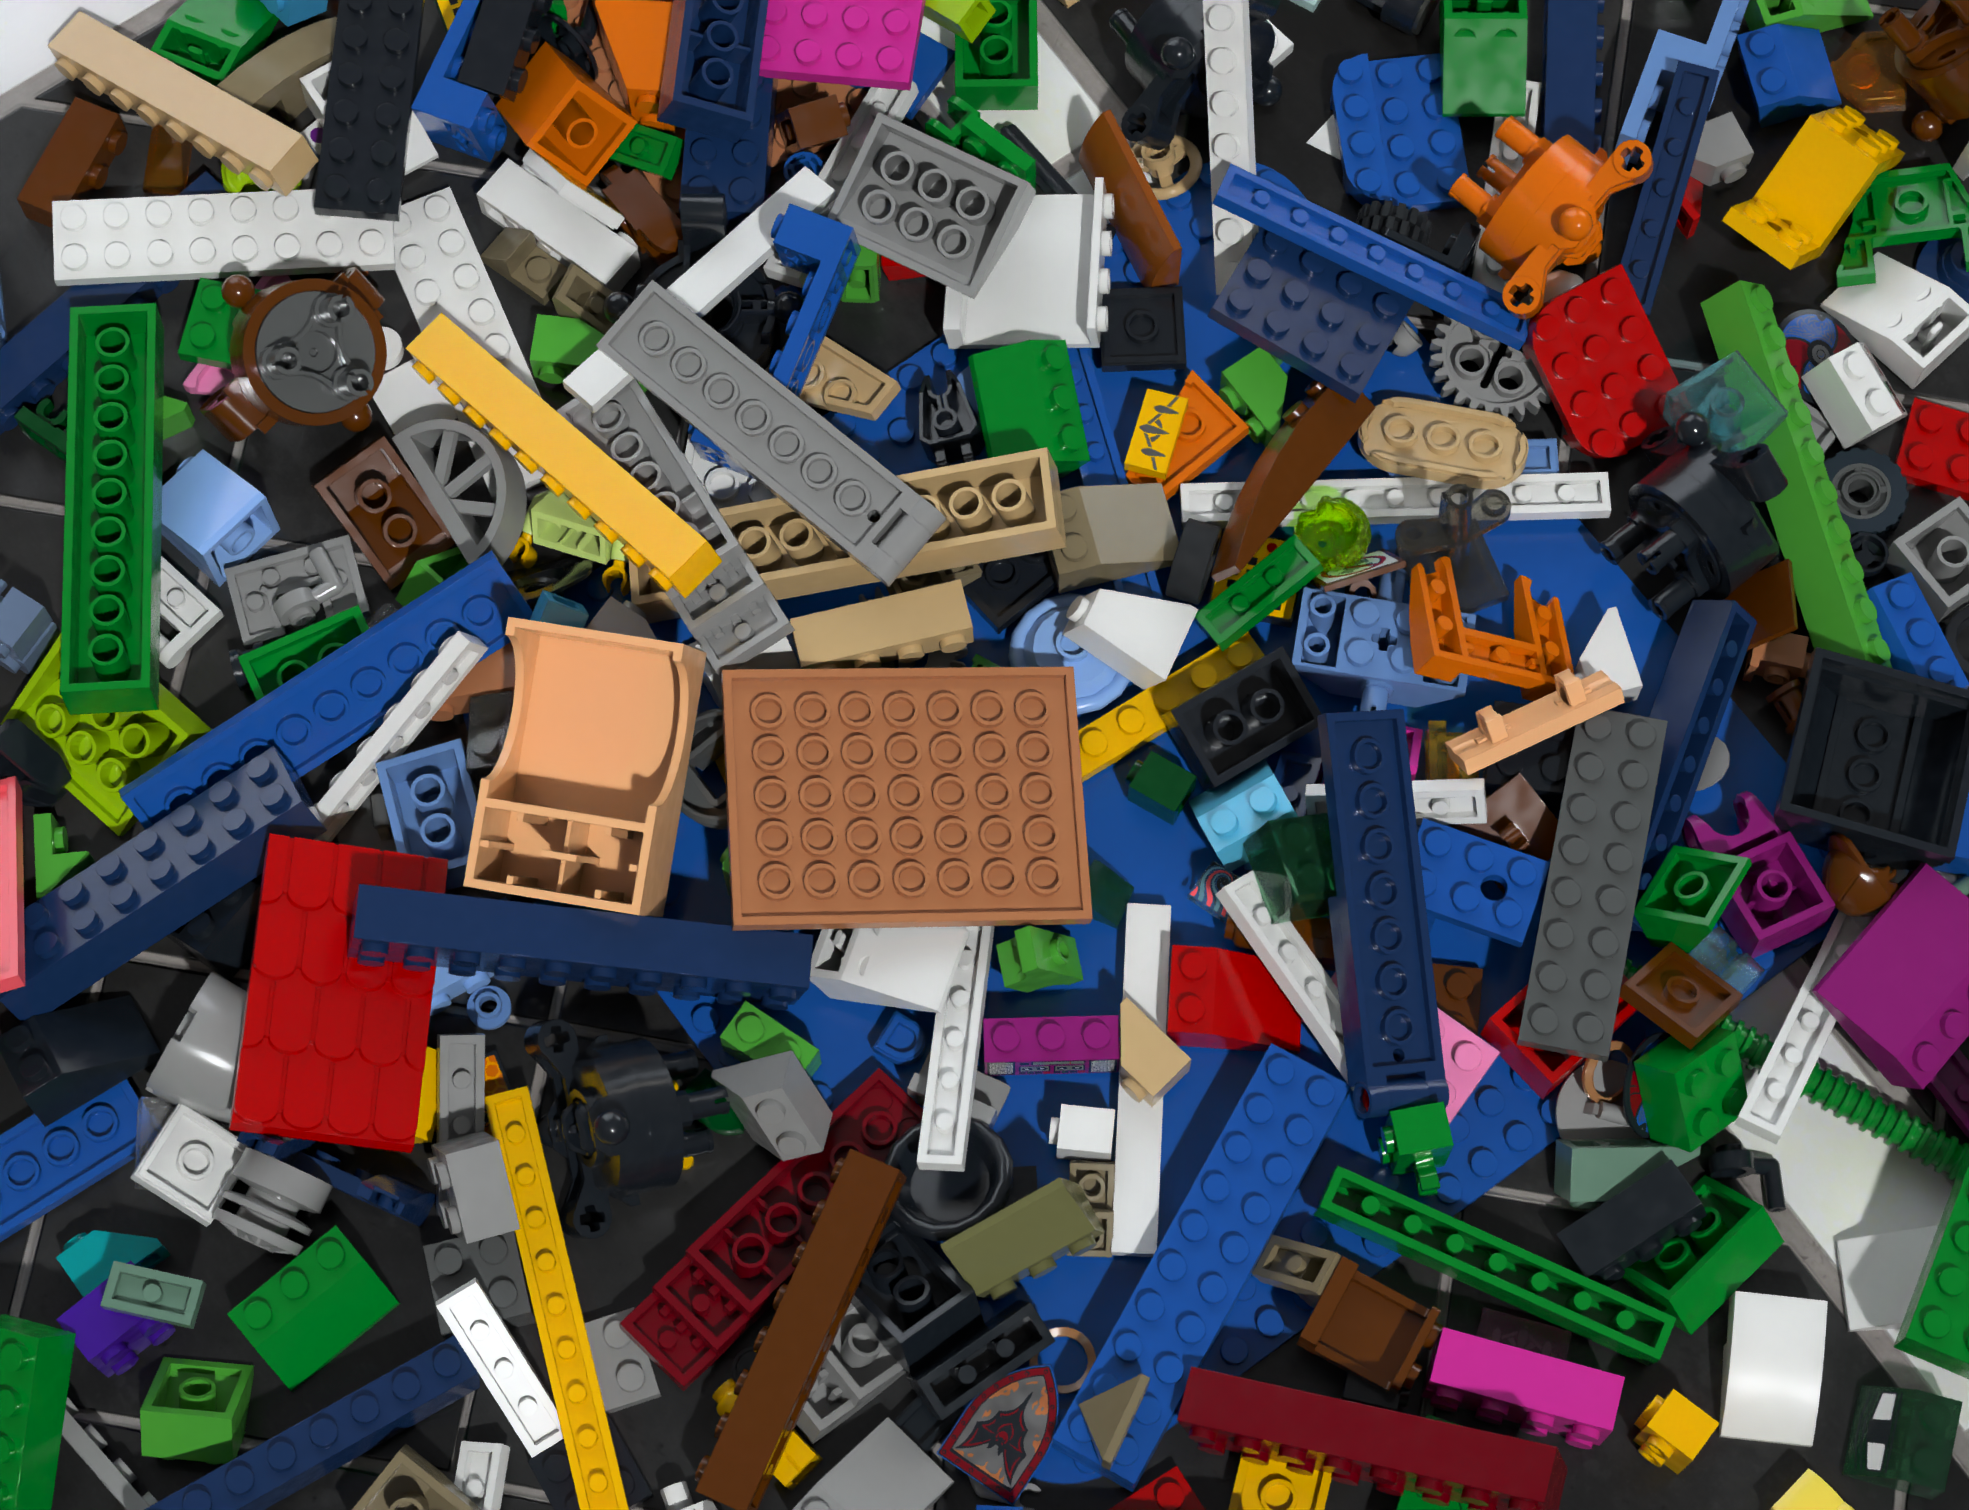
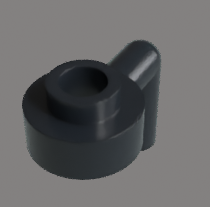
[1708,1143,1786,1212]

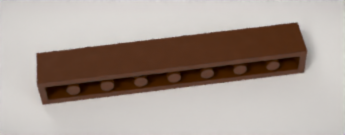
[695,1149,907,1510]

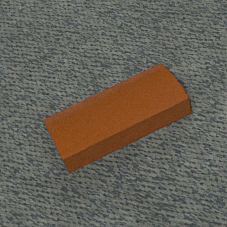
[1079,109,1182,288]

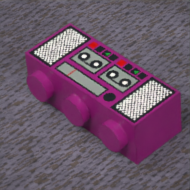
[983,1015,1120,1076]

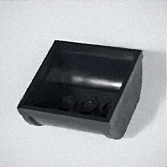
[1774,647,1969,870]

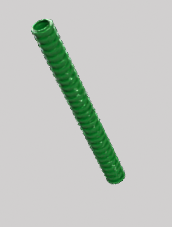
[1623,958,1968,1180]

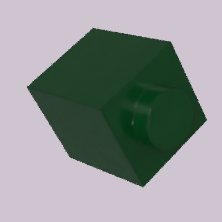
[1125,751,1197,825]

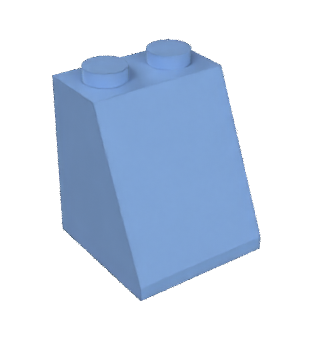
[161,449,281,587]

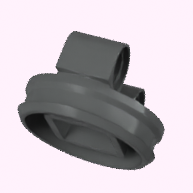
[681,708,728,830]

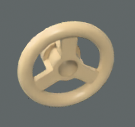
[1131,135,1202,200]

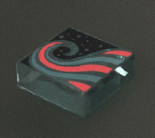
[1187,860,1240,923]

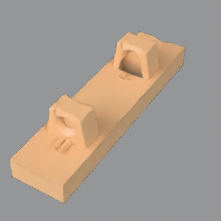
[1445,669,1625,775]

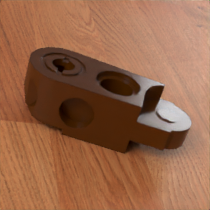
[600,164,683,266]

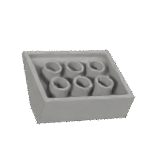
[827,112,1036,299]

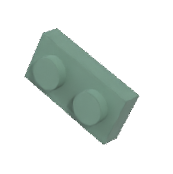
[100,1261,207,1329]

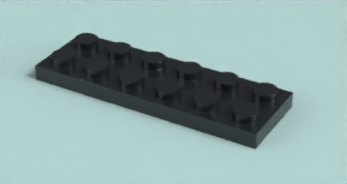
[314,0,425,222]

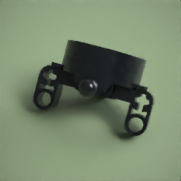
[603,193,804,370]

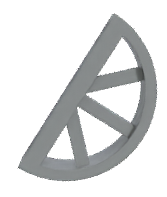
[392,419,527,565]

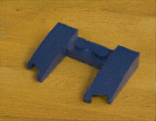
[236,1132,436,1228]

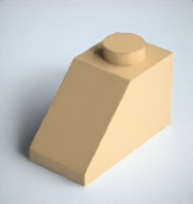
[1119,997,1191,1107]

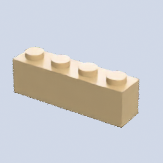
[790,579,974,669]

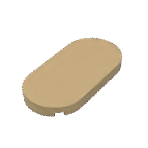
[1358,396,1529,489]

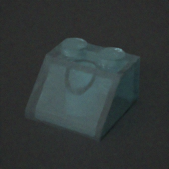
[1663,350,1788,453]

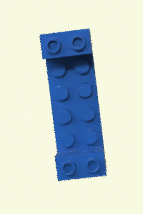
[411,0,507,163]
[688,203,861,479]

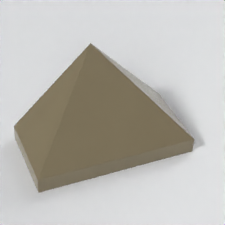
[1079,1374,1150,1470]

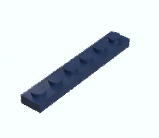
[1621,61,1720,317]

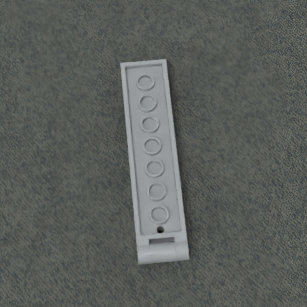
[596,279,946,586]

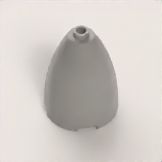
[145,972,247,1123]

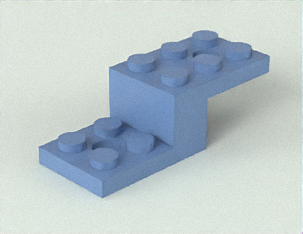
[1615,0,1749,170]

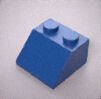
[1737,23,1842,128]

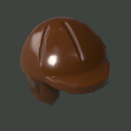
[1821,833,1916,917]

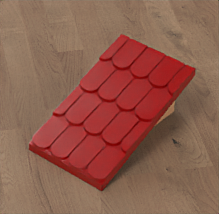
[229,833,448,1153]

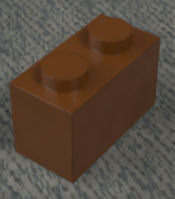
[776,94,851,155]

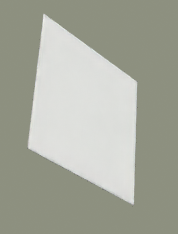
[373,358,457,435]

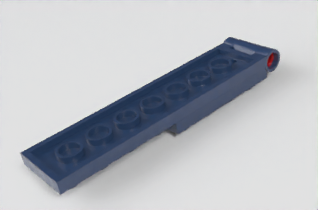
[1317,709,1449,1119]

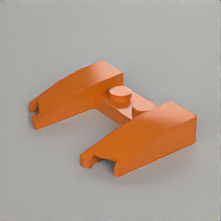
[1409,556,1575,701]

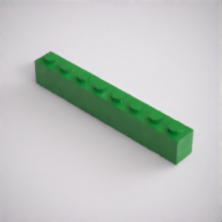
[1313,1166,1677,1366]

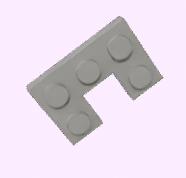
[224,534,372,650]

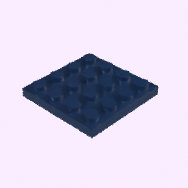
[1207,227,1414,403]

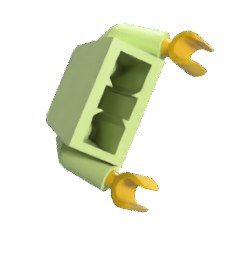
[509,490,631,596]

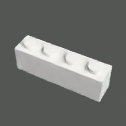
[477,158,641,293]

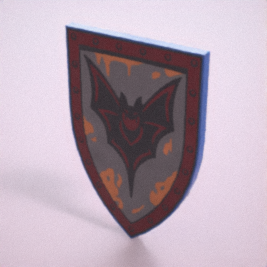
[936,1364,1059,1506]

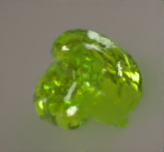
[1293,495,1372,574]

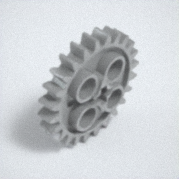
[1429,296,1551,422]

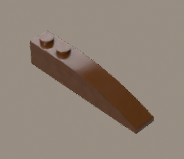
[1211,380,1376,583]

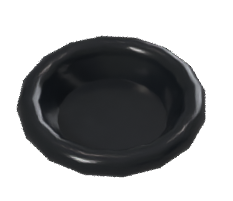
[884,1118,1013,1241]

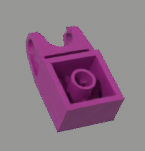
[1682,791,1836,961]

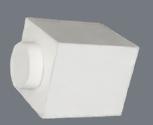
[1049,1104,1115,1161]

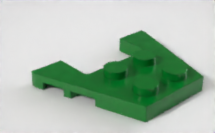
[1836,163,1969,288]

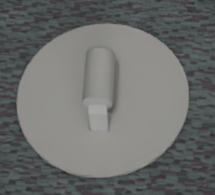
[1555,1060,1642,1139]

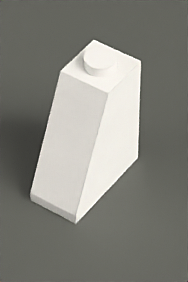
[1062,588,1198,690]

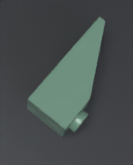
[1554,1138,1701,1209]

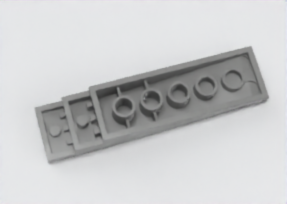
[556,379,795,678]

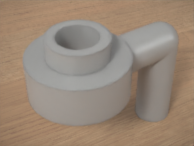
[273,547,344,629]

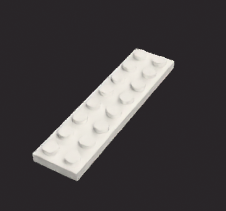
[393,187,543,503]
[52,189,396,286]

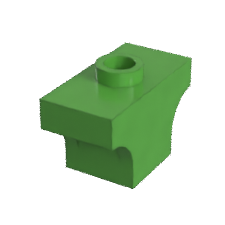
[996,925,1084,993]

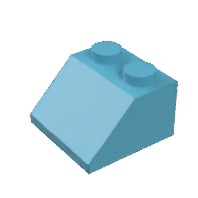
[1188,759,1305,873]

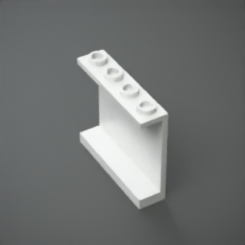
[943,177,1115,349]

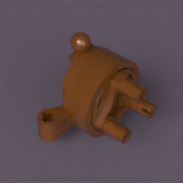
[1879,0,1969,142]

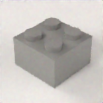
[427,1131,520,1244]

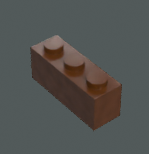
[17,97,128,228]

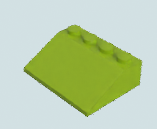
[0,634,212,836]

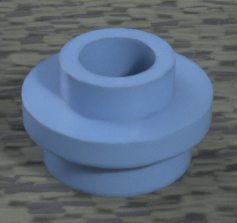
[467,985,512,1030]

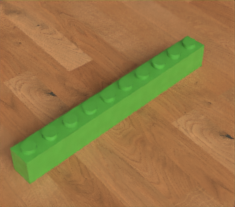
[1700,280,1892,668]

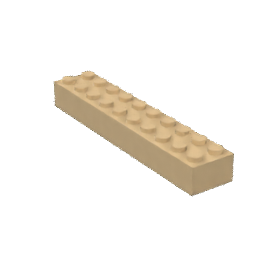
[628,447,1067,624]

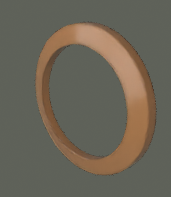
[1582,1040,1633,1103]
[1029,1327,1096,1394]

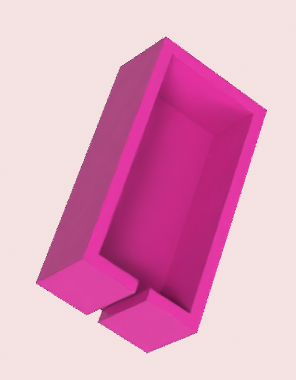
[1421,1327,1625,1449]

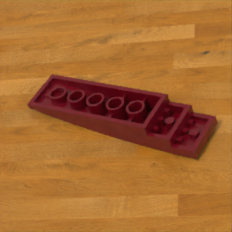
[619,1068,923,1392]

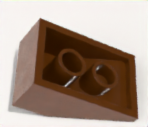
[311,436,456,590]

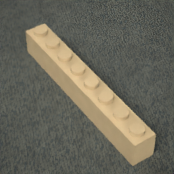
[47,11,319,196]

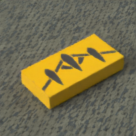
[1124,388,1188,480]

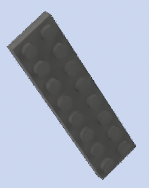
[1517,710,1668,1062]

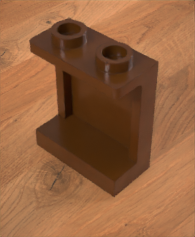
[1297,1256,1443,1398]

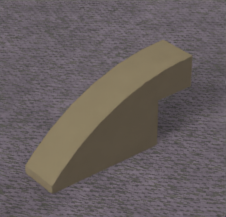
[217,17,337,123]

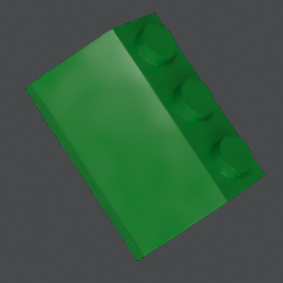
[968,340,1090,478]
[238,605,369,701]
[1622,1175,1784,1335]
[227,1225,400,1393]

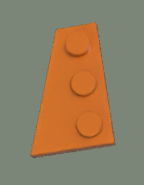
[1126,370,1249,500]

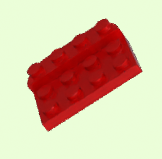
[1522,264,1692,459]

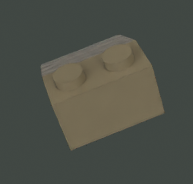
[1047,483,1179,594]
[352,1444,481,1510]

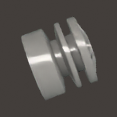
[212,1147,333,1256]

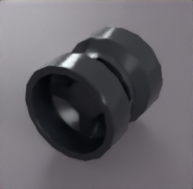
[1850,533,1889,587]

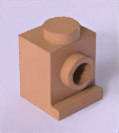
[1742,633,1812,685]

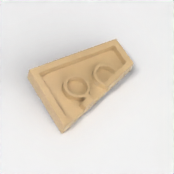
[765,336,901,421]

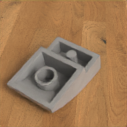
[796,1303,907,1444]

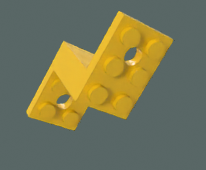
[1722,106,1906,270]

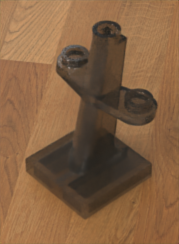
[1395,484,1511,614]

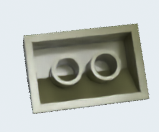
[940,1177,1105,1301]

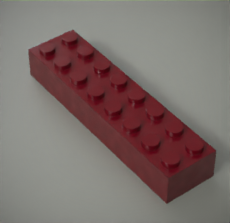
[1177,1366,1568,1510]

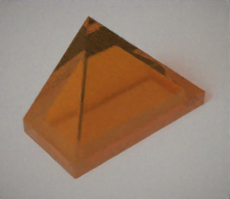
[143,124,193,195]

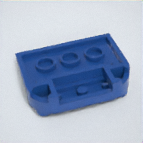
[1330,53,1469,212]

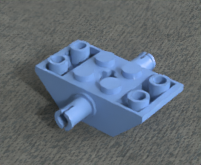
[1292,569,1476,711]

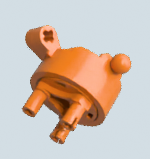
[1448,115,1654,319]

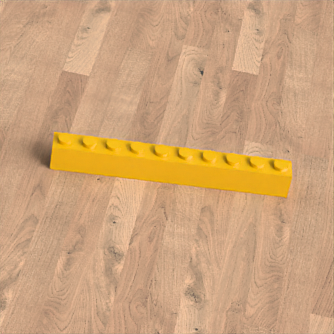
[406,312,722,598]

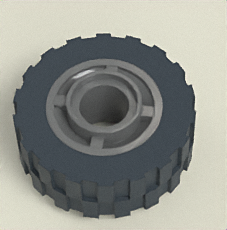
[1824,448,1909,540]

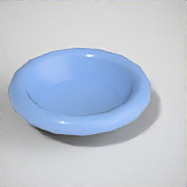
[1008,593,1130,715]

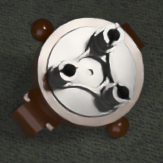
[199,267,387,442]

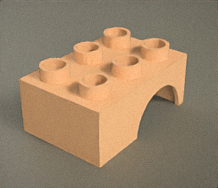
[463,617,707,917]

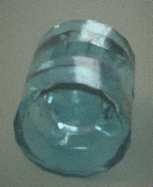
[1689,926,1765,994]

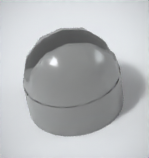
[1388,320,1423,357]

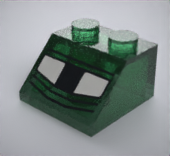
[1842,1385,1963,1500]

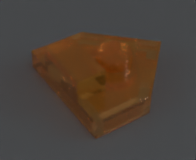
[1830,31,1907,113]

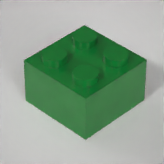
[1634,1026,1748,1152]

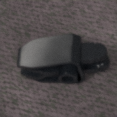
[919,370,985,468]
[0,719,72,809]

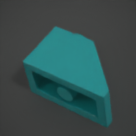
[56,1230,171,1297]

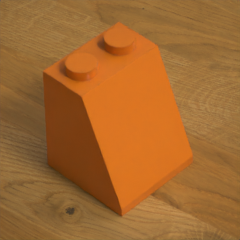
[595,0,676,132]
[495,41,638,186]

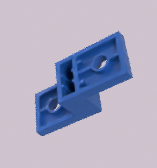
[1305,818,1551,948]

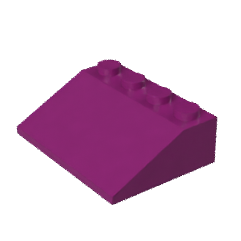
[1812,863,1969,1090]

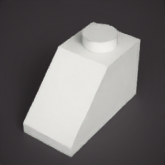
[1574,607,1643,704]

